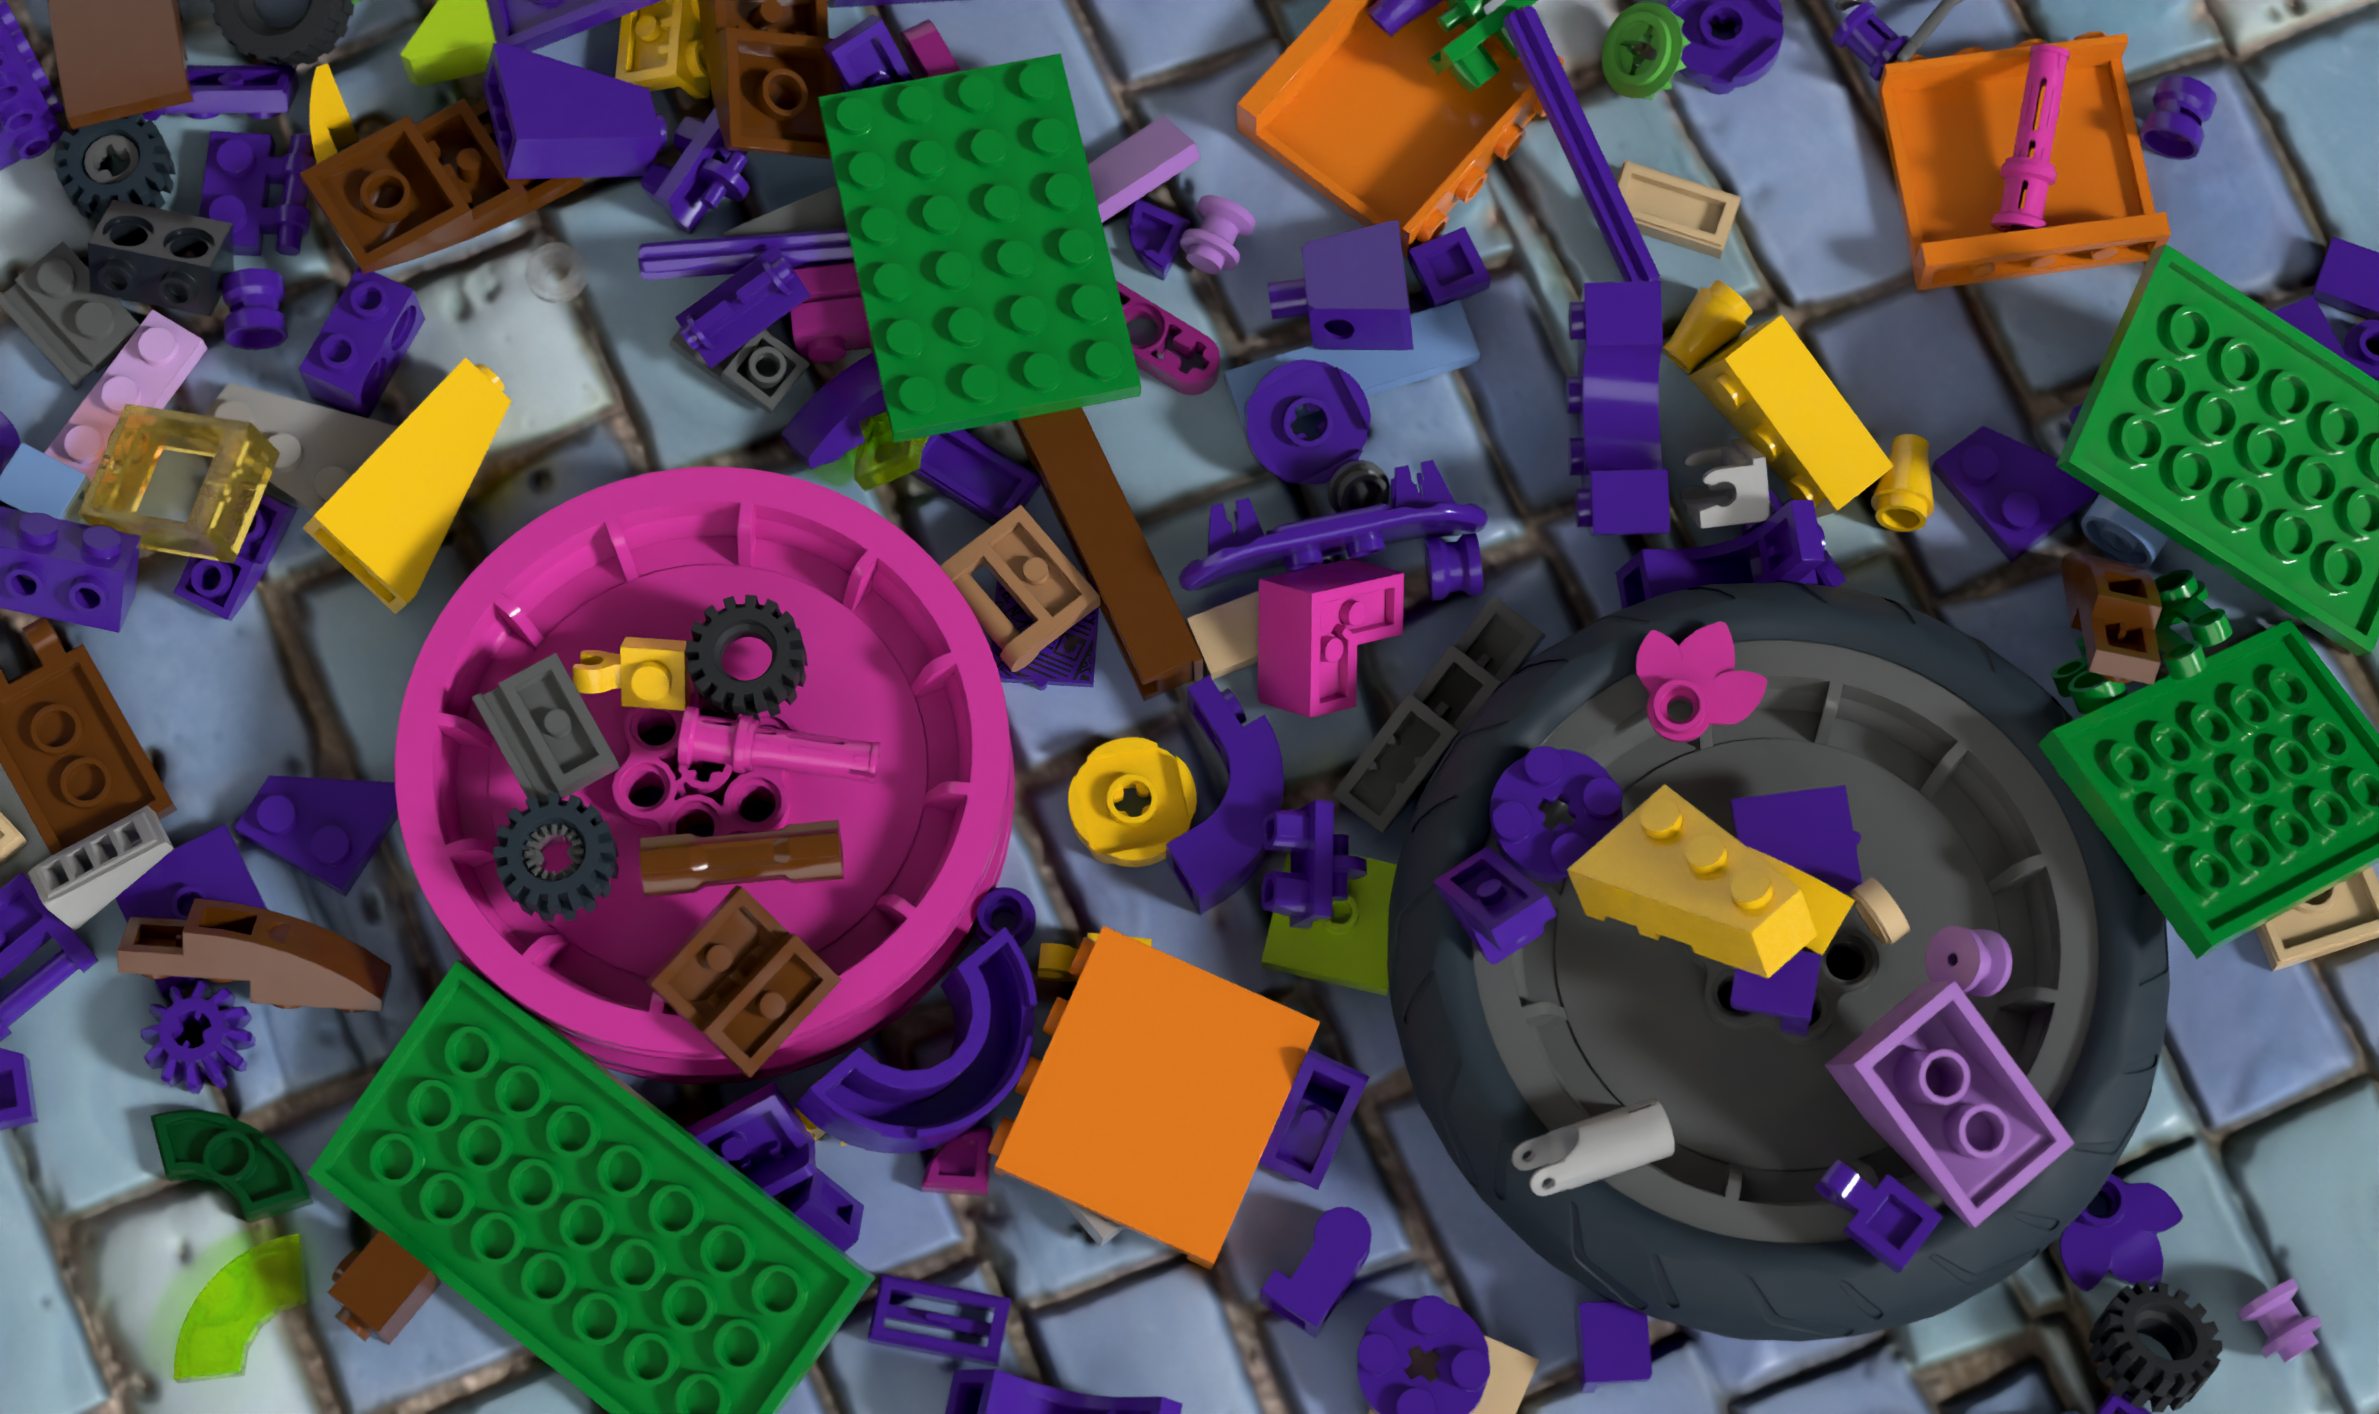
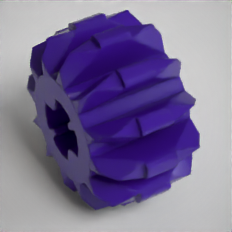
[141,981,256,1094]

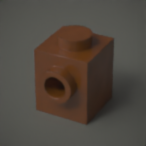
[328,1230,441,1345]

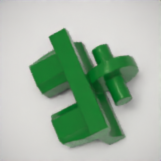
[1427,0,1538,93]

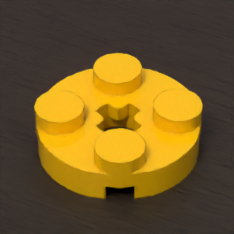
[1068,737,1197,867]

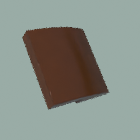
[645,885,841,1078]

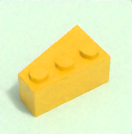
[1687,314,1894,518]
[1567,784,1817,979]

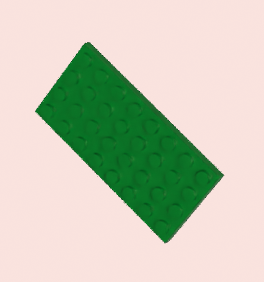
[307,960,875,1414]

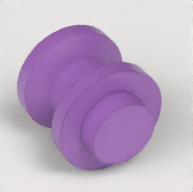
[1180,195,1256,274]
[1925,926,2012,997]
[2236,1278,2323,1363]

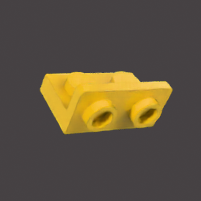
[615,0,710,100]

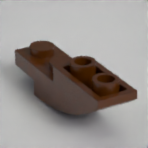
[2061,552,2162,685]
[117,898,392,1013]

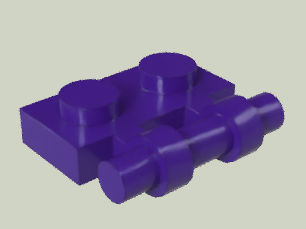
[199,131,317,257]

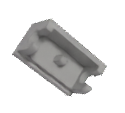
[1679,438,1771,529]

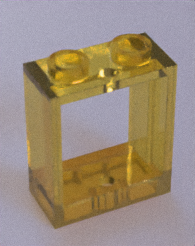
[78,404,280,564]

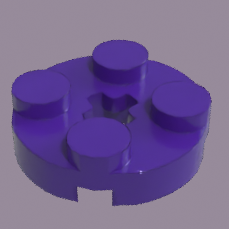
[1667,0,1784,95]
[1244,359,1371,485]
[1489,746,1623,883]
[1357,1295,1490,1414]

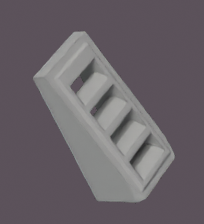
[28,806,174,931]

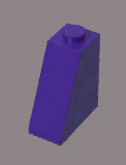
[483,43,667,179]

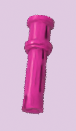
[1991,44,2070,233]
[678,706,881,784]

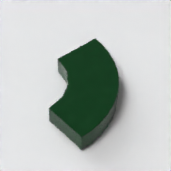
[150,1110,314,1223]

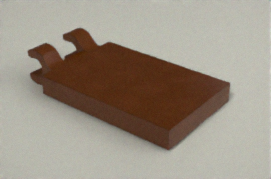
[0,617,178,855]

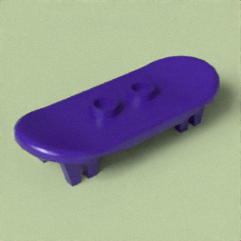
[1178,460,1488,591]

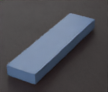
[1224,300,1480,434]

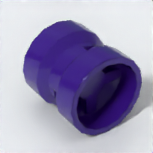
[2139,75,2217,160]
[222,268,288,350]

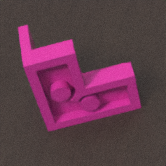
[1258,559,1404,718]

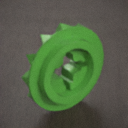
[1602,2,1690,100]

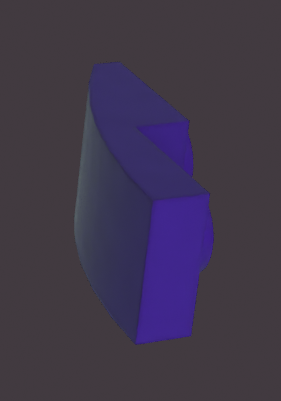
[781,352,886,470]
[173,480,297,621]

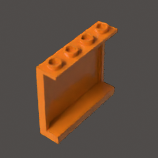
[1237,0,1564,259]
[1877,31,2171,291]
[988,926,1320,1270]

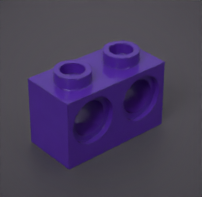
[298,267,425,419]

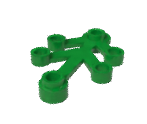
[2051,569,2233,714]

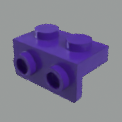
[685,1082,816,1197]

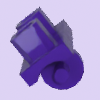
[641,108,750,235]
[1261,800,1367,929]

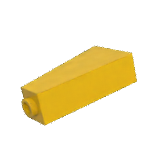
[303,357,512,614]

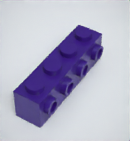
[0,0,64,171]
[0,507,141,633]

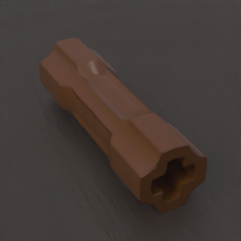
[639,820,844,897]

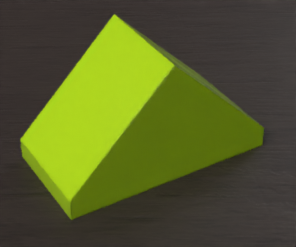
[400,0,497,87]

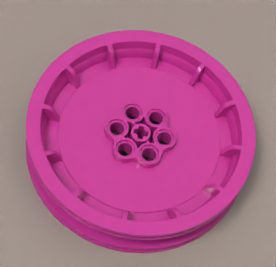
[394,467,1015,1084]

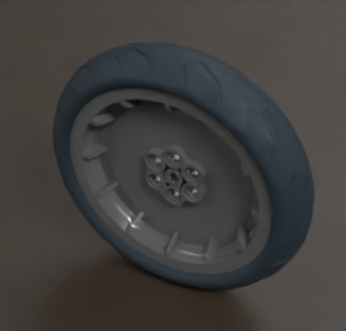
[1387,581,2170,1342]

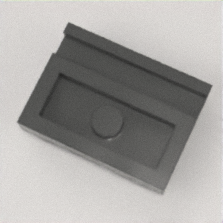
[0,241,140,390]
[472,653,620,803]

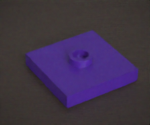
[115,824,268,998]

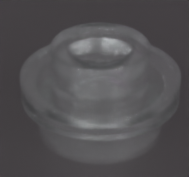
[525,242,588,303]

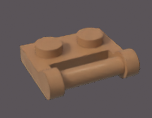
[940,505,1101,672]

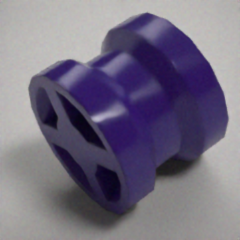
[1424,533,1483,601]

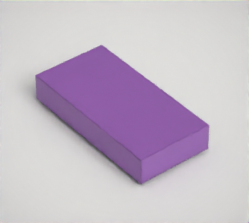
[1088,115,1201,223]

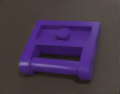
[0,872,99,1042]

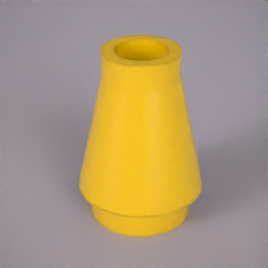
[1662,280,1752,373]
[1871,434,1934,532]

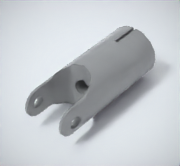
[1512,1098,1675,1196]

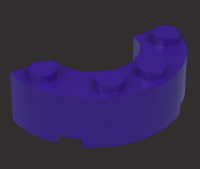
[1566,281,1670,536]
[794,927,1037,1154]

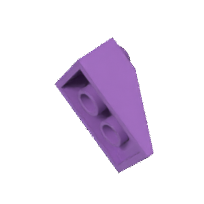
[1825,980,2075,1228]

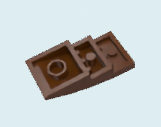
[47,0,193,129]
[698,0,842,159]
[299,98,584,275]

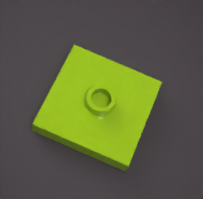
[1261,852,1397,996]

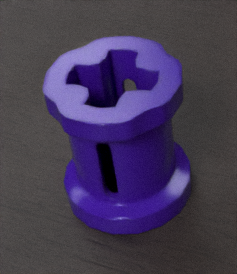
[1832,0,1910,81]

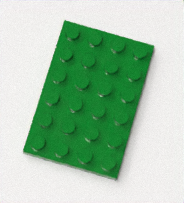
[818,53,1141,443]
[2055,244,2379,656]
[2037,619,2379,959]

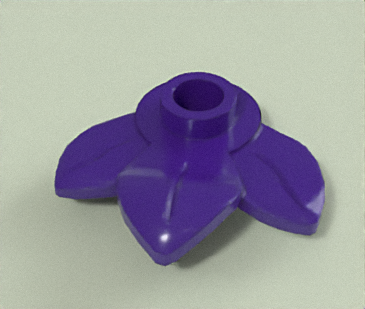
[2059,1173,2183,1292]

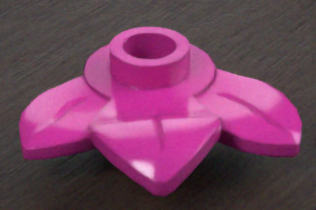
[1636,621,1767,743]

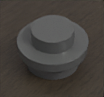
[1327,460,1390,513]

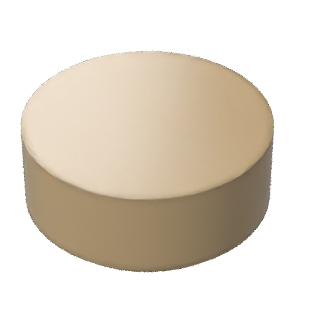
[1850,877,1910,946]

